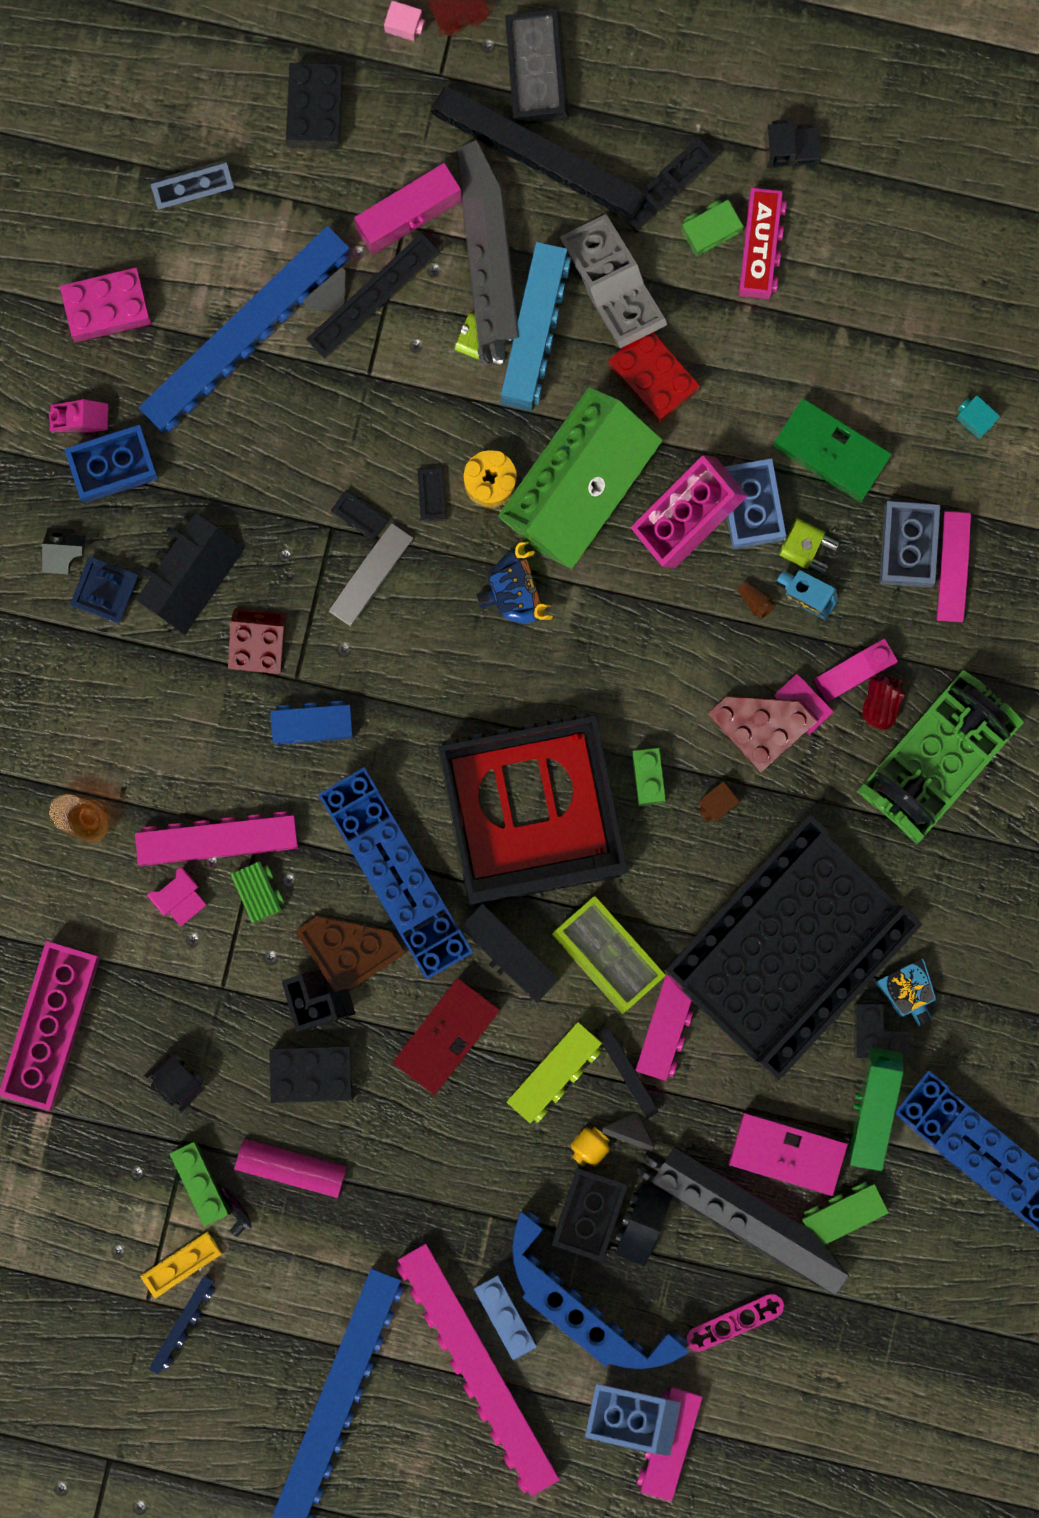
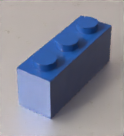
[270,701,353,745]

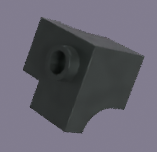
[42,528,85,574]

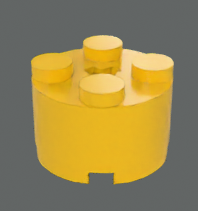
[464,450,517,508]

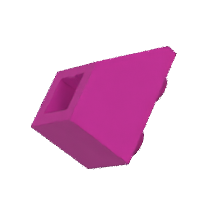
[49,399,108,433]

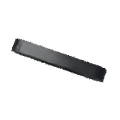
[594,1023,659,1119]

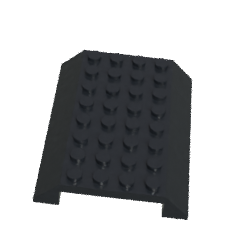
[664,814,923,1081]

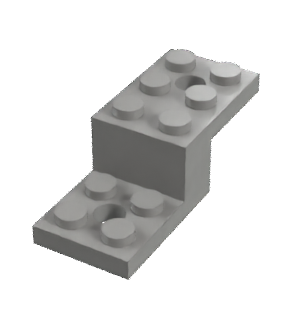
[560,214,667,348]

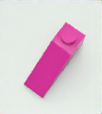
[813,639,898,703]

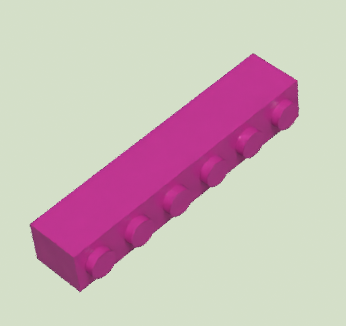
[135,811,299,866]

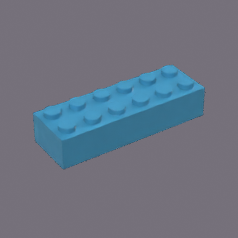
[501,242,571,411]

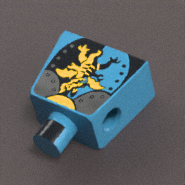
[776,570,839,622]
[875,959,936,1026]

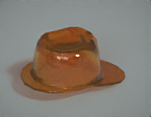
[49,794,109,843]

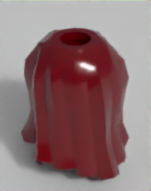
[862,674,905,730]

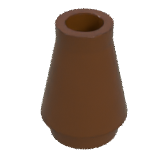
[737,580,776,619]

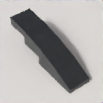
[622,139,717,232]

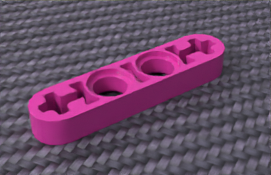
[686,1294,784,1352]

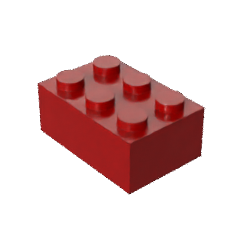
[607,332,700,425]

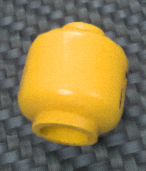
[570,1127,610,1167]

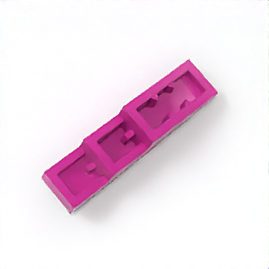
[936,511,971,622]

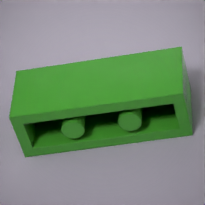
[170,1142,230,1227]
[801,1181,889,1245]

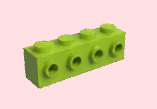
[507,1023,602,1123]

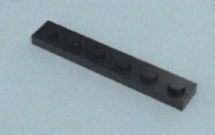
[306,233,439,360]

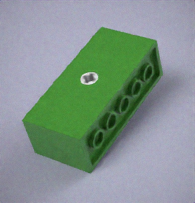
[498,387,663,569]

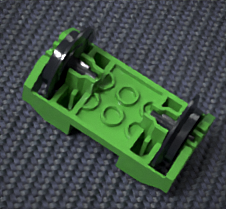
[856,670,1024,844]

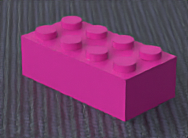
[630,455,748,568]

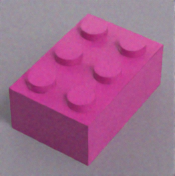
[60,267,151,343]

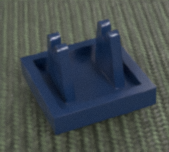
[70,556,139,625]

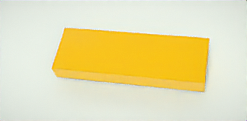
[140,1232,223,1299]

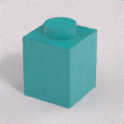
[956,396,1000,440]

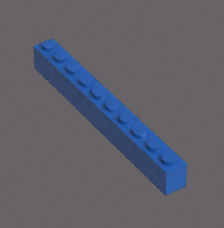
[138,226,350,434]
[272,1268,404,1518]

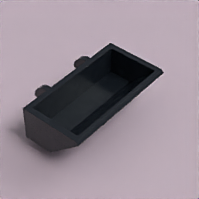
[136,513,244,635]

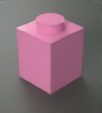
[384,1,425,41]

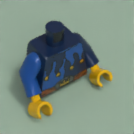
[476,541,553,624]

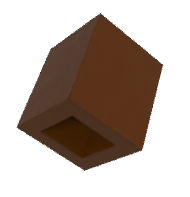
[697,782,740,824]

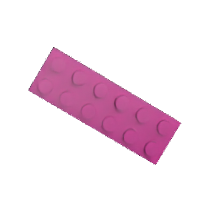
[0,941,101,1111]

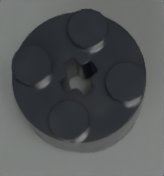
[143,1052,204,1113]

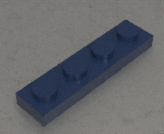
[149,1275,216,1375]

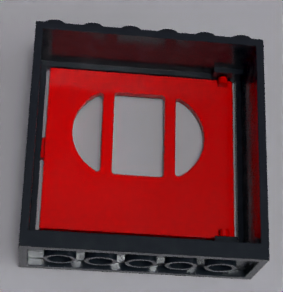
[438,713,628,907]

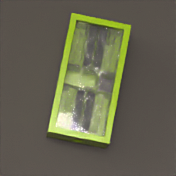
[552,896,666,1014]

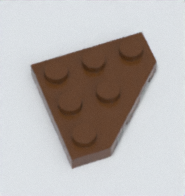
[295,916,405,992]

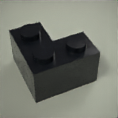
[764,120,821,168]
[282,970,356,1032]
[854,1004,910,1059]
[614,1184,673,1266]

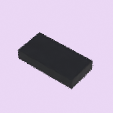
[417,467,447,522]
[331,489,389,542]

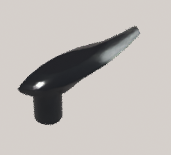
[220,1187,252,1237]

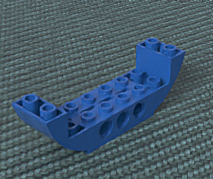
[318,768,473,980]
[895,1071,1039,1232]
[513,1210,689,1369]

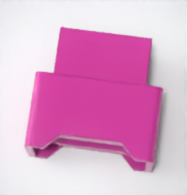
[147,866,207,927]

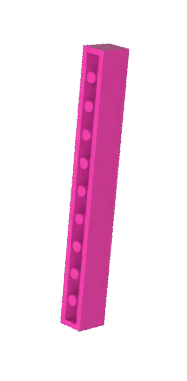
[396,1243,559,1497]

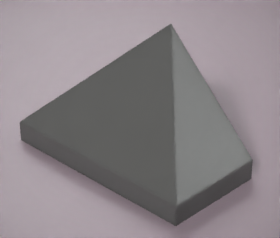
[302,267,346,312]
[601,1112,654,1152]

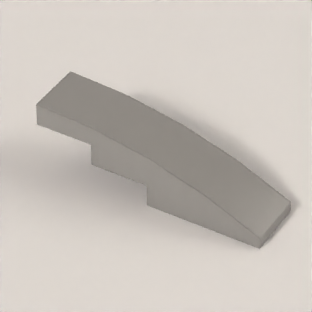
[329,524,413,627]

